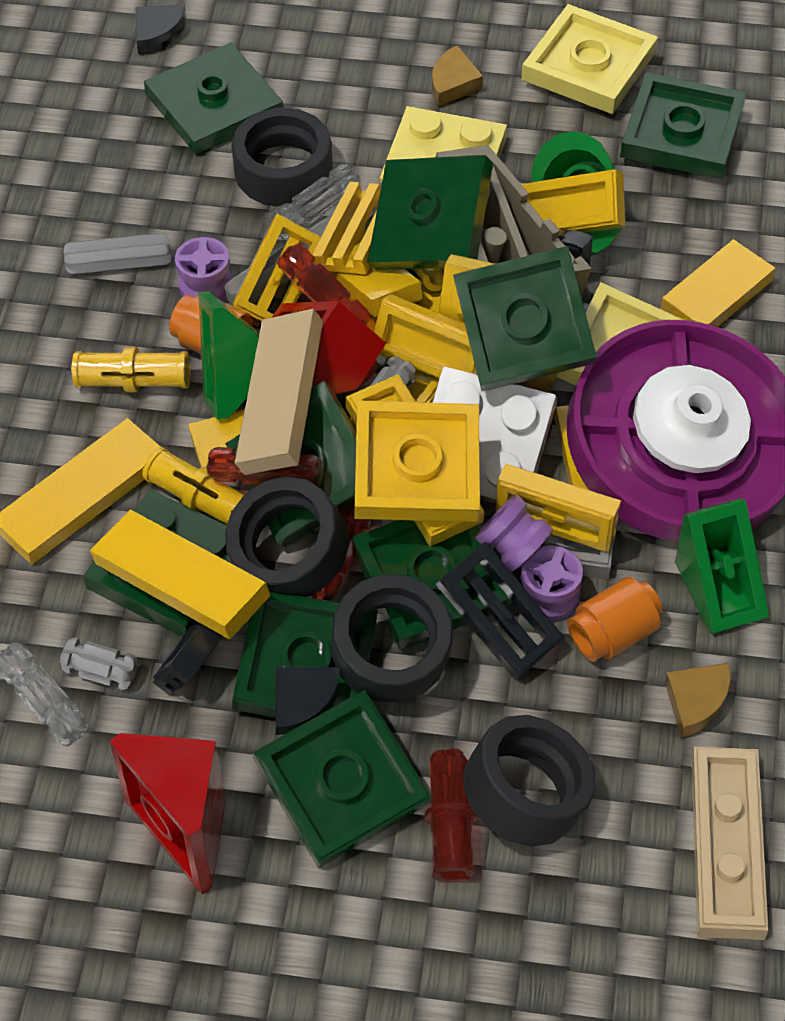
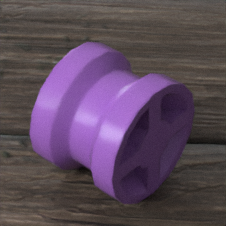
[175,237,232,302]
[475,494,553,572]
[521,545,583,623]

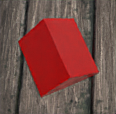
[109,733,226,894]

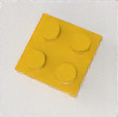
[354,401,480,522]

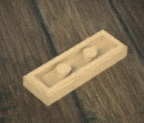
[235,308,323,475]
[691,747,768,940]

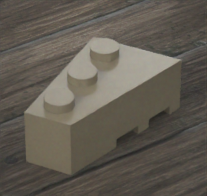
[435,145,592,296]

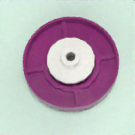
[567,320,785,542]

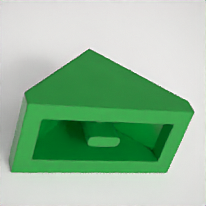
[198,291,260,420]
[675,498,769,633]

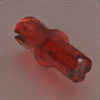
[425,748,477,883]

